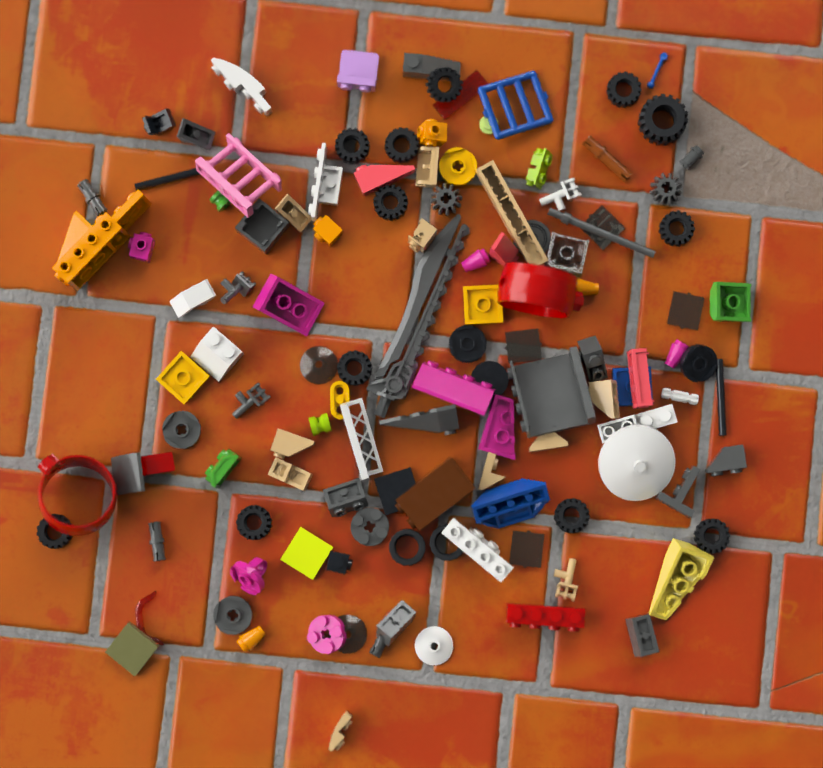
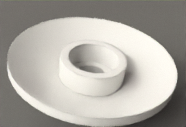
[415,626,453,665]

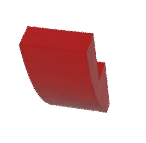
[141,452,175,476]

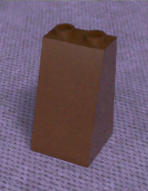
[395,457,475,531]

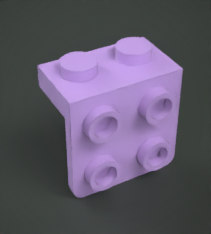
[337,50,379,93]

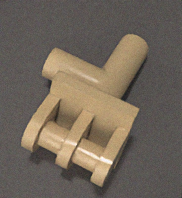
[554,558,578,602]

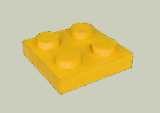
[463,285,503,325]
[156,351,210,405]

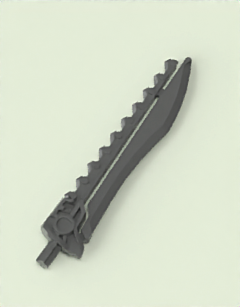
[366,214,470,418]

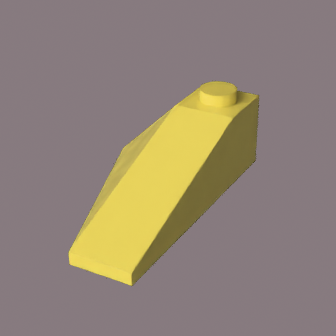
[648,538,714,620]

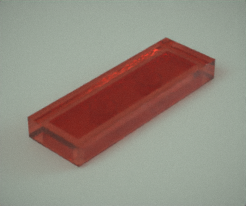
[433,70,488,121]

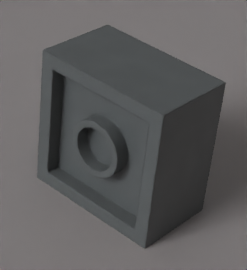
[235,198,290,255]

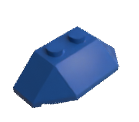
[471,478,550,529]

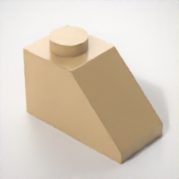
[588,380,620,419]
[270,428,315,459]

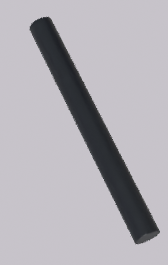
[134,168,200,191]
[716,359,727,436]

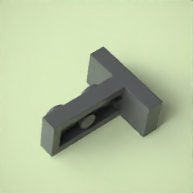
[655,466,701,518]

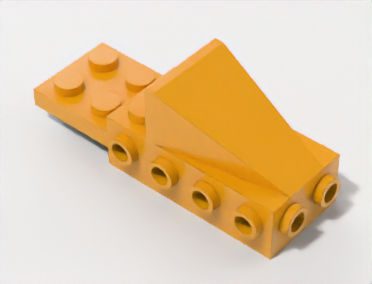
[52,190,152,291]

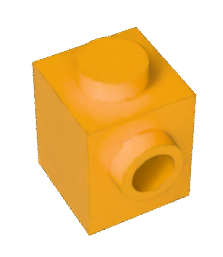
[313,215,343,247]

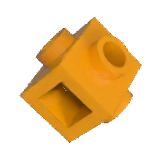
[417,119,447,147]

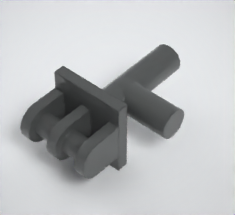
[220,271,256,304]
[232,382,271,419]

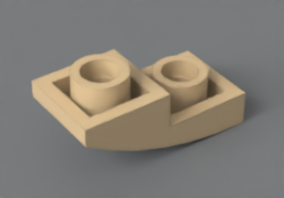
[329,710,352,752]

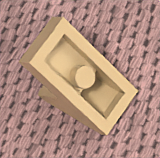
[275,194,312,232]
[478,452,506,491]

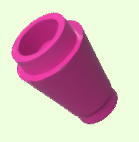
[461,248,491,273]
[665,339,689,369]

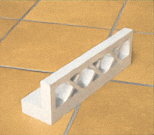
[340,398,384,480]

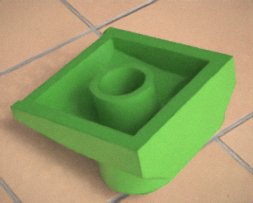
[710,282,751,322]
[205,449,242,489]

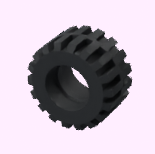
[638,94,688,145]

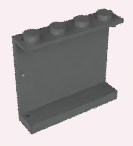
[507,346,596,438]

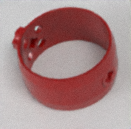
[497,262,584,318]
[38,453,117,536]

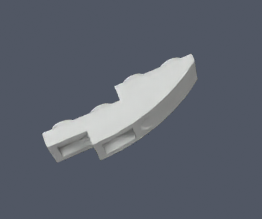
[211,58,273,116]
[597,404,678,443]

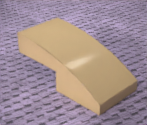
[268,457,313,491]

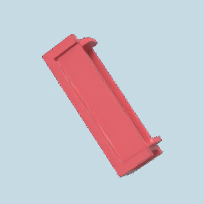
[627,348,655,409]

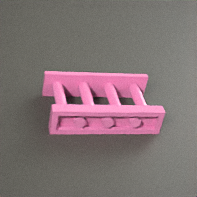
[195,133,282,218]

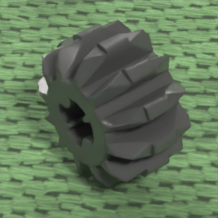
[650,173,682,205]
[430,183,462,216]

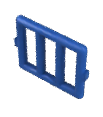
[478,71,554,140]

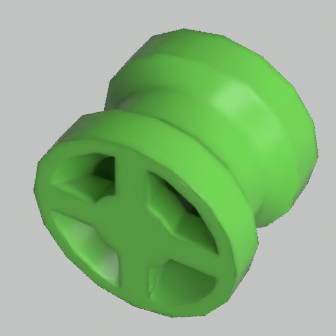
[209,191,231,212]

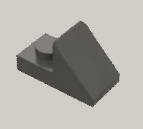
[177,118,215,150]

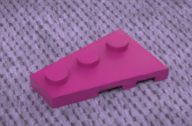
[478,394,515,460]

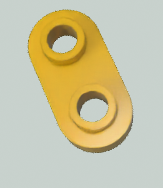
[330,381,350,420]

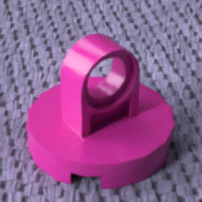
[230,557,267,595]

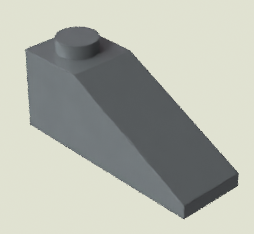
[403,53,461,81]

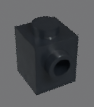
[326,551,353,574]

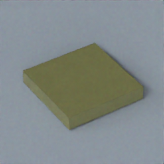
[105,621,159,676]

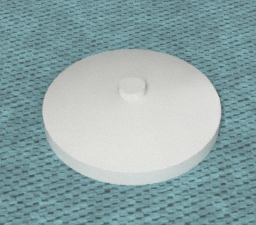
[598,425,676,501]

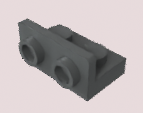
[323,478,368,517]

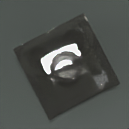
[544,232,589,277]

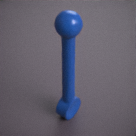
[647,53,668,89]

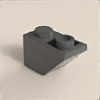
[577,335,608,382]
[705,445,747,476]

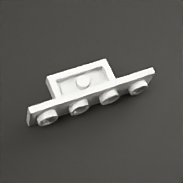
[308,143,343,221]
[441,518,514,582]

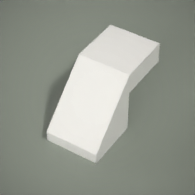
[169,279,216,318]

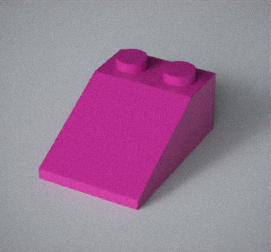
[253,274,325,336]

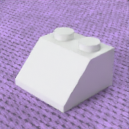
[190,326,244,382]

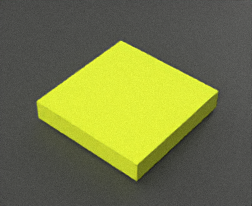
[280,527,333,580]

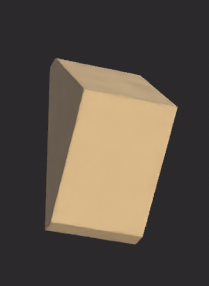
[529,432,568,452]

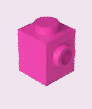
[128,232,155,263]

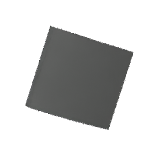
[111,452,145,496]

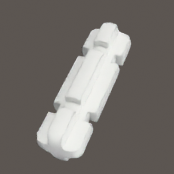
[661,388,699,405]

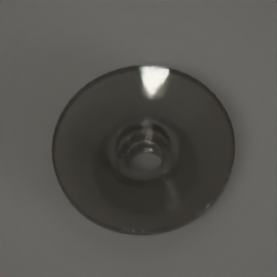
[300,346,338,384]
[329,615,367,654]

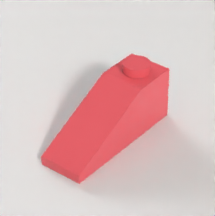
[354,165,415,196]
[489,232,520,266]

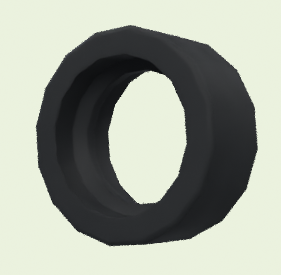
[429,524,464,561]
[389,529,425,565]

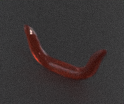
[135,591,164,646]

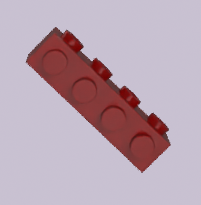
[505,603,585,632]

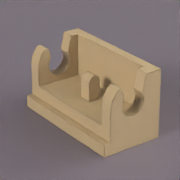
[415,146,439,188]

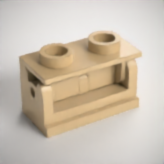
[408,218,437,253]

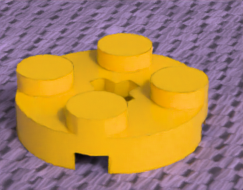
[439,147,477,186]

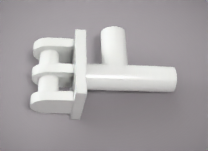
[539,177,582,211]

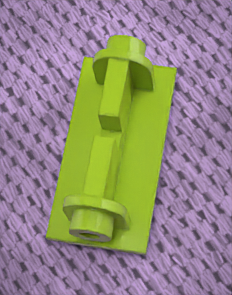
[525,148,552,190]

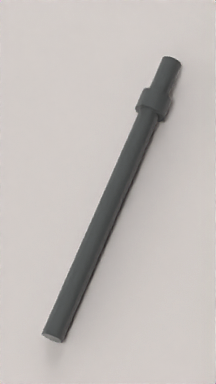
[547,208,656,258]

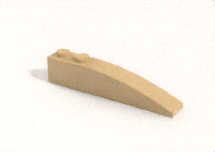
[476,160,548,265]

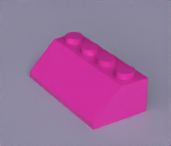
[412,360,496,415]

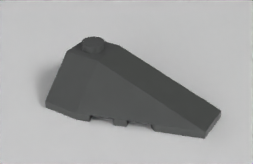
[379,404,459,436]

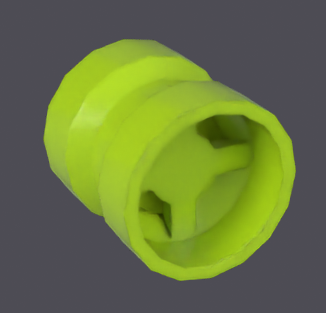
[309,413,332,436]

